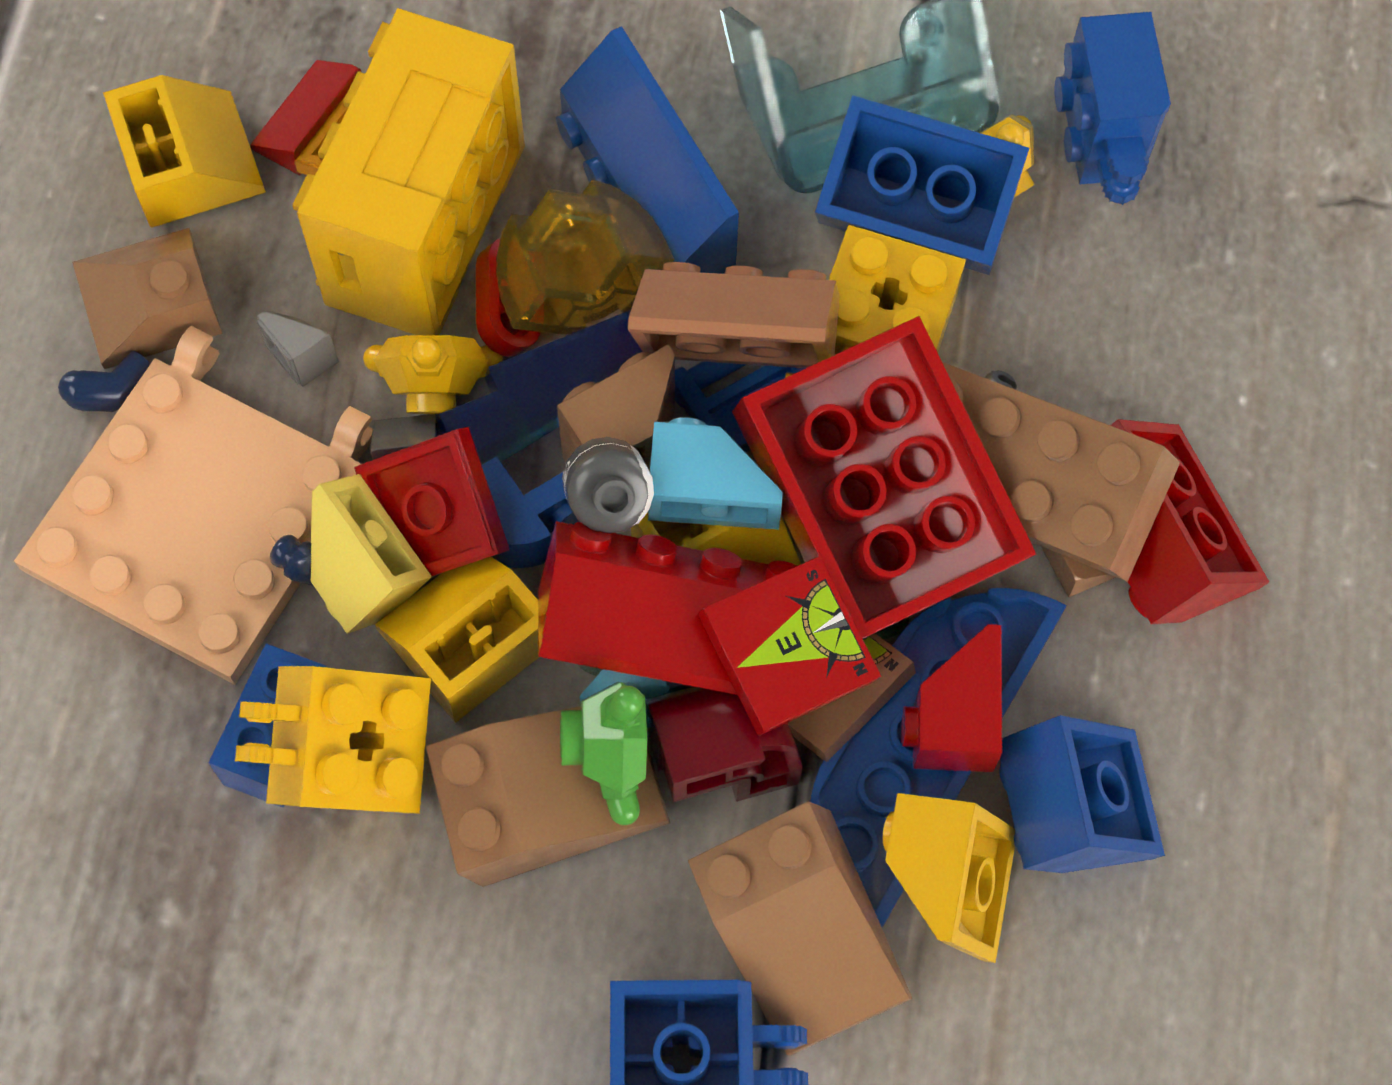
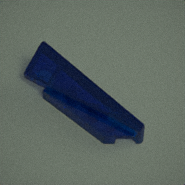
[437,310,643,465]

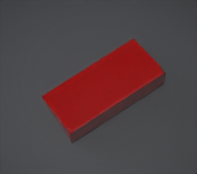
[250,60,362,176]

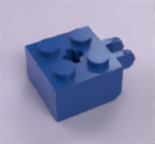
[1054,12,1171,205]
[610,979,809,1085]

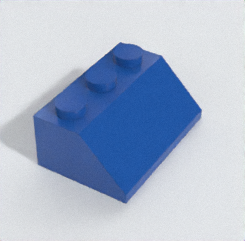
[815,95,1029,275]

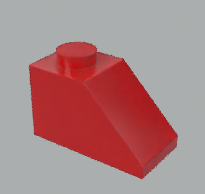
[901,624,1002,772]

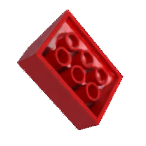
[732,316,1036,639]

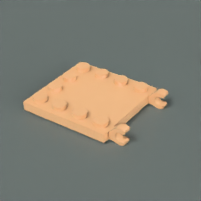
[14,326,373,685]

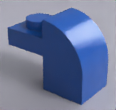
[482,456,580,568]

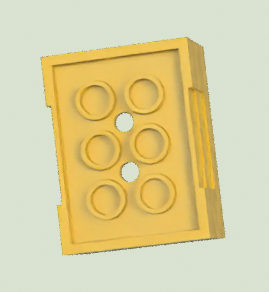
[292,8,525,335]

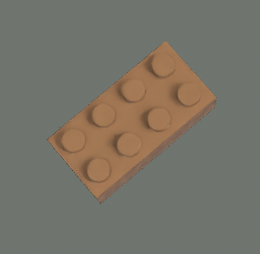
[942,362,1180,582]

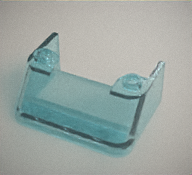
[720,0,999,193]

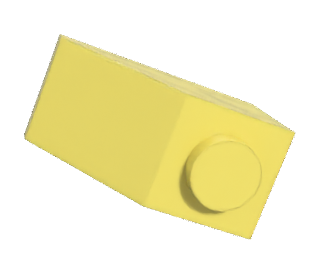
[311,474,432,634]

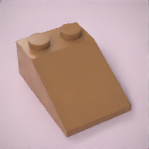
[426,706,670,887]
[688,801,913,1056]

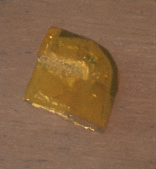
[496,179,675,335]

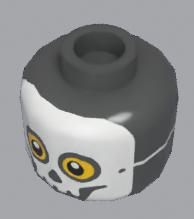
[562,437,654,533]

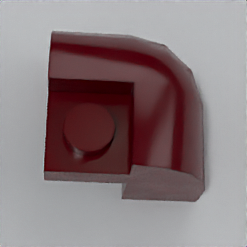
[645,686,803,802]

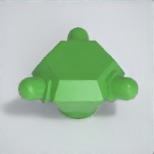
[560,682,647,825]

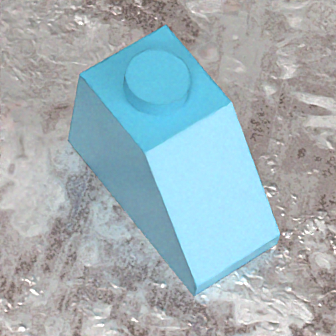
[648,418,783,530]

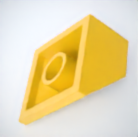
[883,793,1015,963]

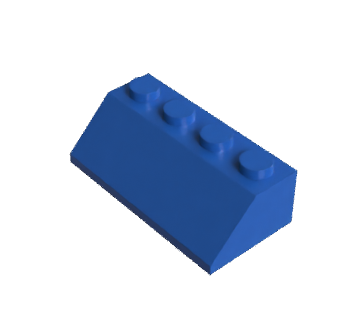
[556,26,739,274]

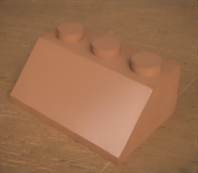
[628,262,840,368]

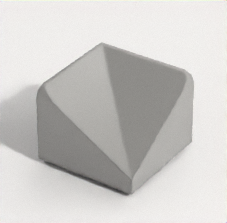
[257,311,339,387]

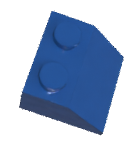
[999,715,1165,873]

